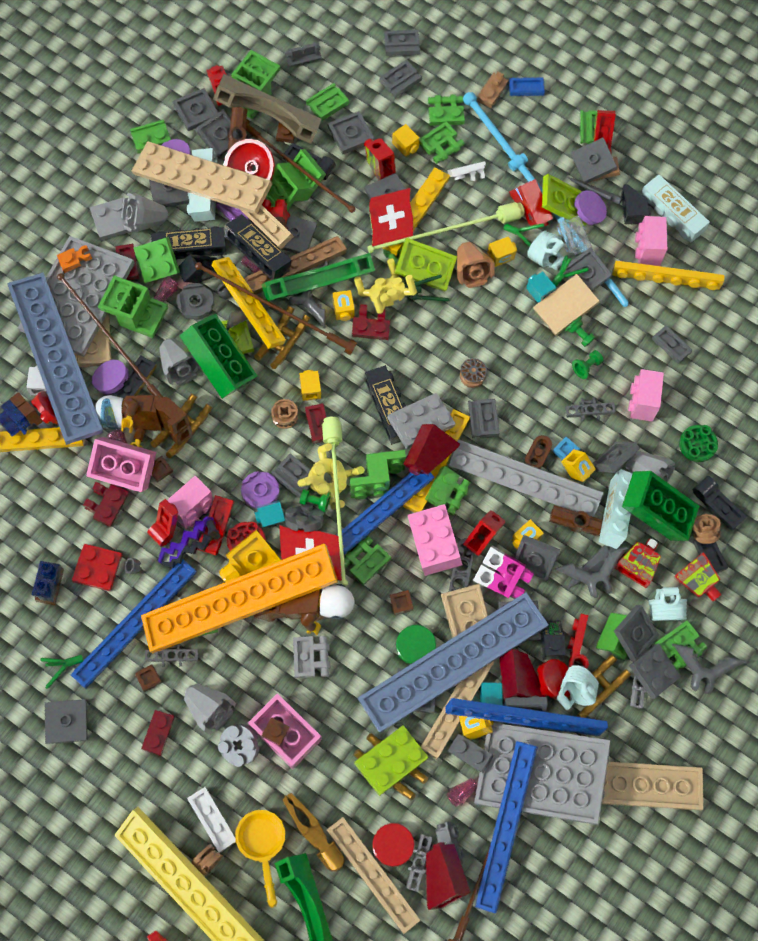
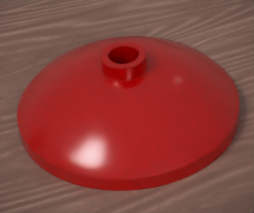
[224,139,275,181]

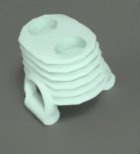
[527,231,564,270]
[649,587,687,621]
[557,665,599,710]

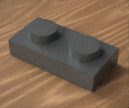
[652,325,692,364]
[448,734,494,773]

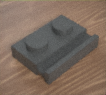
[384,30,420,56]
[379,60,422,98]
[468,399,500,438]
[272,453,311,499]

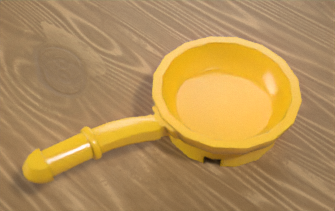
[235,810,285,908]

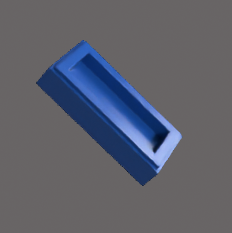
[509,78,545,96]

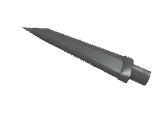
[567,177,622,205]
[567,545,619,590]

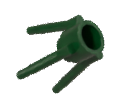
[405,274,450,302]

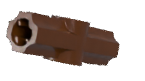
[227,107,248,153]
[549,505,603,537]

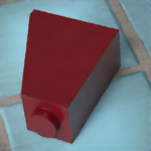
[403,424,460,475]
[499,649,548,703]
[426,842,471,910]

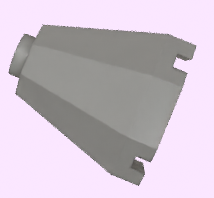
[121,192,168,232]
[159,338,201,385]
[626,451,675,483]
[184,684,236,735]

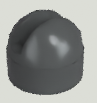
[217,283,231,299]
[125,558,142,574]

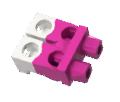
[473,545,534,598]

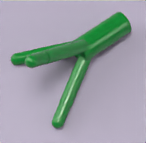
[504,223,544,247]
[552,255,589,286]
[40,655,83,689]

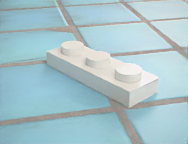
[187,787,236,853]

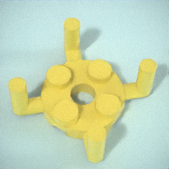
[354,259,417,314]
[298,443,365,510]

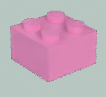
[635,216,667,266]
[628,369,664,422]
[167,476,213,529]

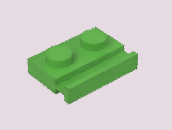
[306,83,349,121]
[580,110,597,144]
[130,120,171,154]

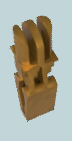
[283,793,344,872]

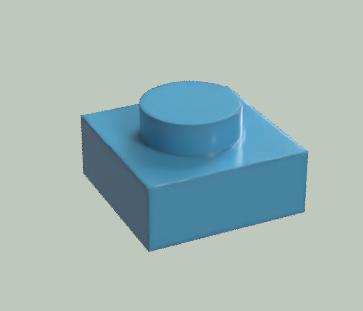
[553,437,580,460]

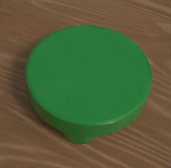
[679,425,718,462]
[396,625,436,665]

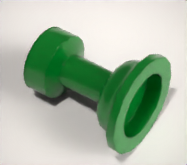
[565,316,596,347]
[572,350,604,379]
[299,489,331,515]

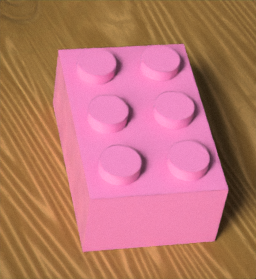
[86,437,157,492]
[407,504,462,576]
[248,694,322,770]

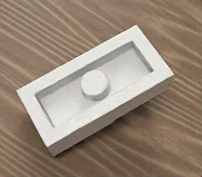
[447,162,486,181]

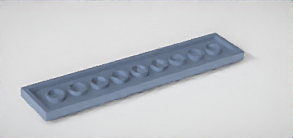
[7,273,103,445]
[358,592,548,734]

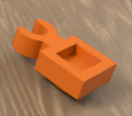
[57,245,92,273]

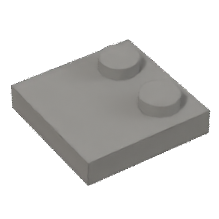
[89,197,130,241]

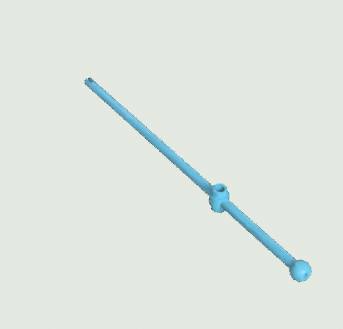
[463,92,629,307]

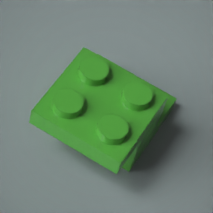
[231,50,280,120]
[266,149,326,211]
[98,275,168,338]
[350,450,406,500]

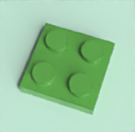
[134,237,180,283]

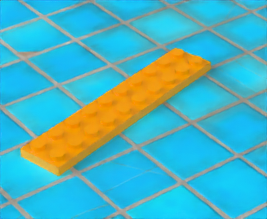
[141,544,338,653]

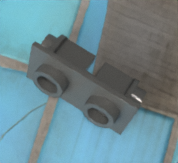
[284,42,322,67]
[435,822,464,864]

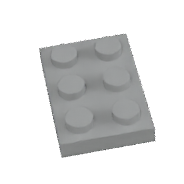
[387,393,456,449]

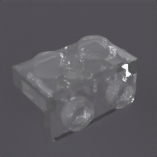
[557,216,592,256]

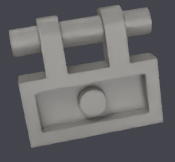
[293,636,331,678]

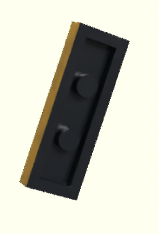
[112,355,157,398]

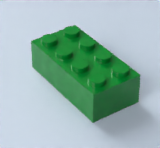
[180,313,258,399]
[622,471,699,541]

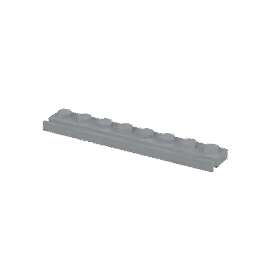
[449,439,603,517]

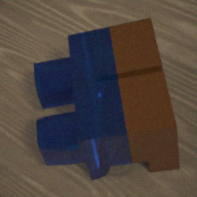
[0,392,43,437]
[31,561,64,605]

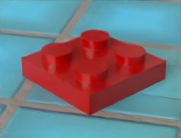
[72,544,122,592]

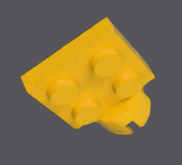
[219,530,281,582]

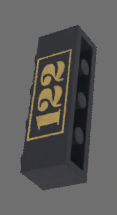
[225,214,291,280]
[151,226,227,260]
[364,365,406,445]

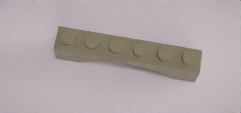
[213,74,322,144]

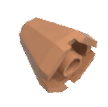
[457,242,494,288]

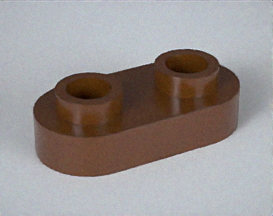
[524,435,552,469]

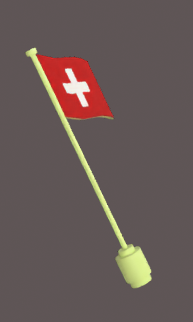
[368,188,524,253]
[279,417,348,586]

